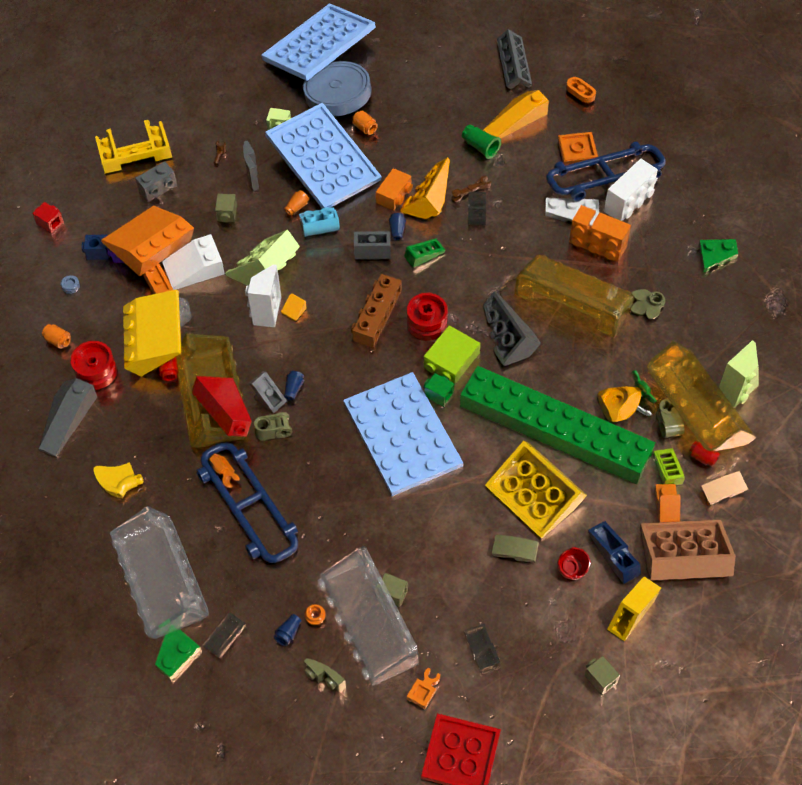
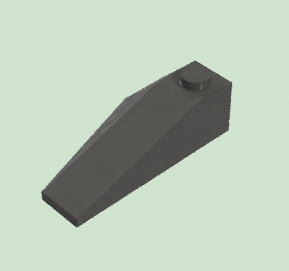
[483,291,541,366]
[39,378,97,457]

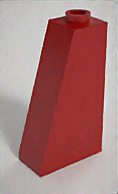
[192,376,252,437]

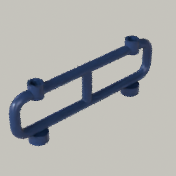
[546,141,666,202]
[196,442,298,563]

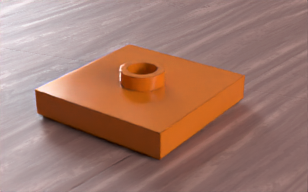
[558,132,598,165]

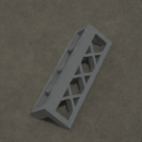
[497,29,532,90]

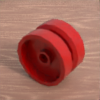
[407,293,448,341]
[70,341,117,390]

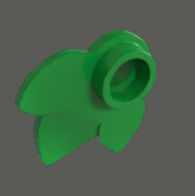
[631,370,657,403]

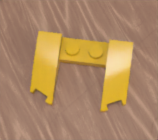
[95,120,172,174]

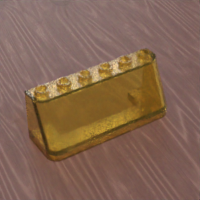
[515,255,634,338]
[176,333,249,448]
[648,341,756,452]

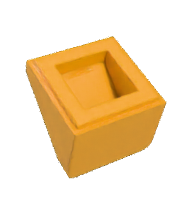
[281,293,307,321]

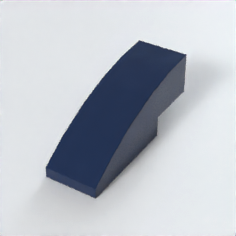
[588,521,641,584]

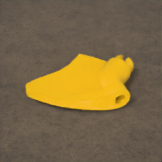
[93,462,144,498]

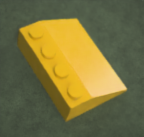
[123,290,181,376]
[485,440,587,538]

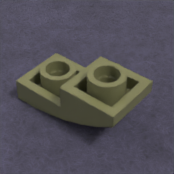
[492,535,539,562]
[304,658,346,693]

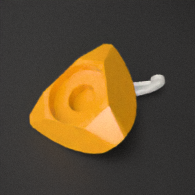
[597,386,652,422]

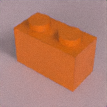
[376,168,413,211]

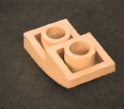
[702,471,748,505]

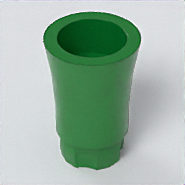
[462,125,501,159]

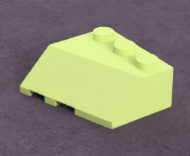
[225,229,300,285]
[717,340,759,408]

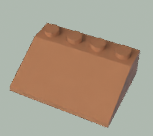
[640,520,736,581]

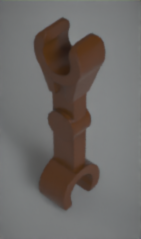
[451,176,491,202]

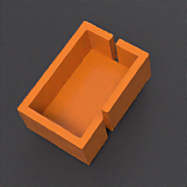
[569,205,631,262]

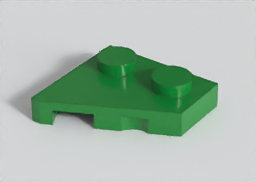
[699,239,738,272]
[155,622,201,680]

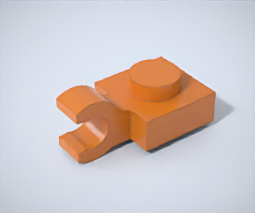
[209,453,240,488]

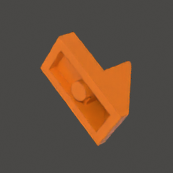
[654,484,681,523]

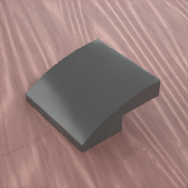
[243,140,259,192]

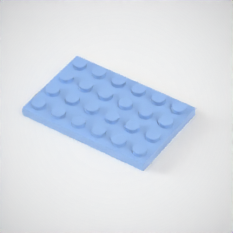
[261,3,376,81]
[265,103,382,208]
[344,372,463,496]

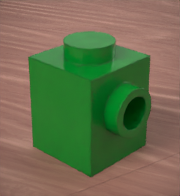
[423,373,454,407]

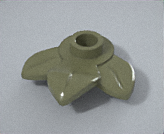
[631,289,665,319]

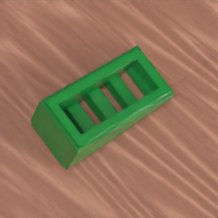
[404,238,445,268]

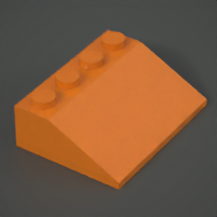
[101,206,194,276]

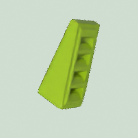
[653,448,685,485]

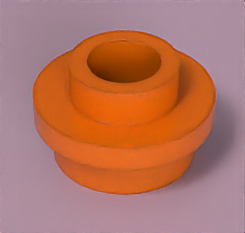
[305,604,326,625]

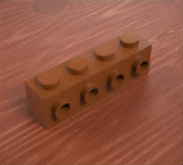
[351,274,402,348]

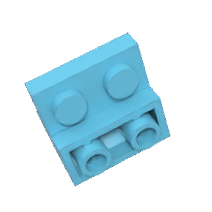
[299,207,340,237]

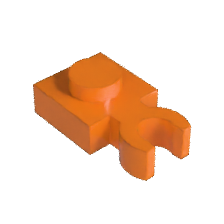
[407,668,440,709]

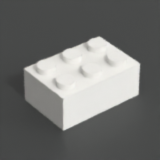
[604,159,658,221]

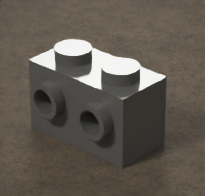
[135,161,177,202]
[354,231,391,259]

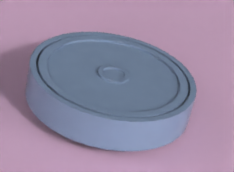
[303,61,371,116]

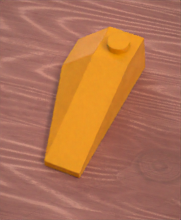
[483,90,549,138]
[400,157,450,219]

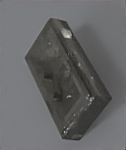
[203,612,246,658]

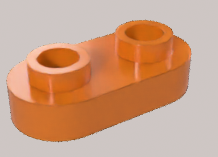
[566,77,596,103]

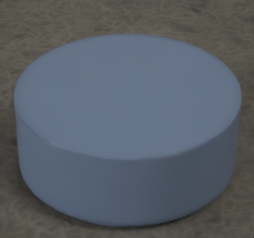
[61,275,80,294]

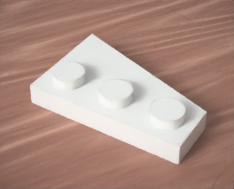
[545,198,599,227]

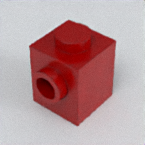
[32,202,64,234]

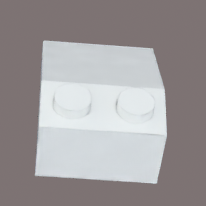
[162,234,225,290]

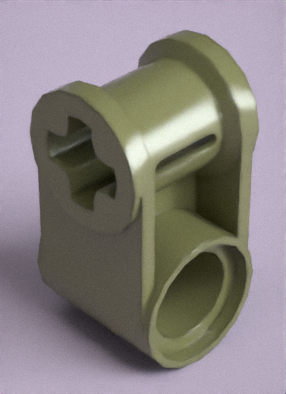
[656,399,685,438]
[254,412,293,441]

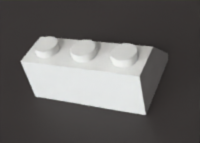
[245,264,281,327]

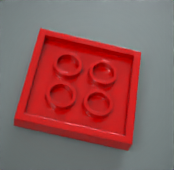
[421,713,501,785]

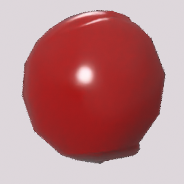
[557,547,591,580]

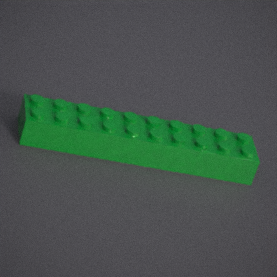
[460,366,656,484]

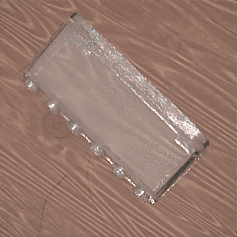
[110,506,209,639]
[317,546,418,686]

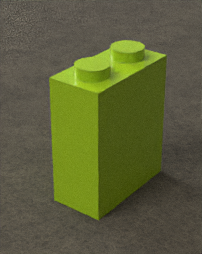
[424,325,481,385]

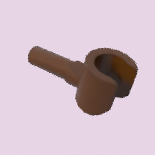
[214,141,226,165]

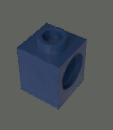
[82,234,109,260]

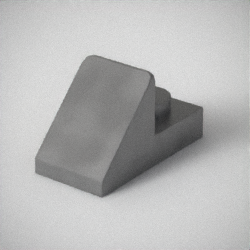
[249,371,287,413]

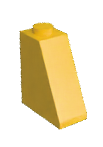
[607,577,661,642]

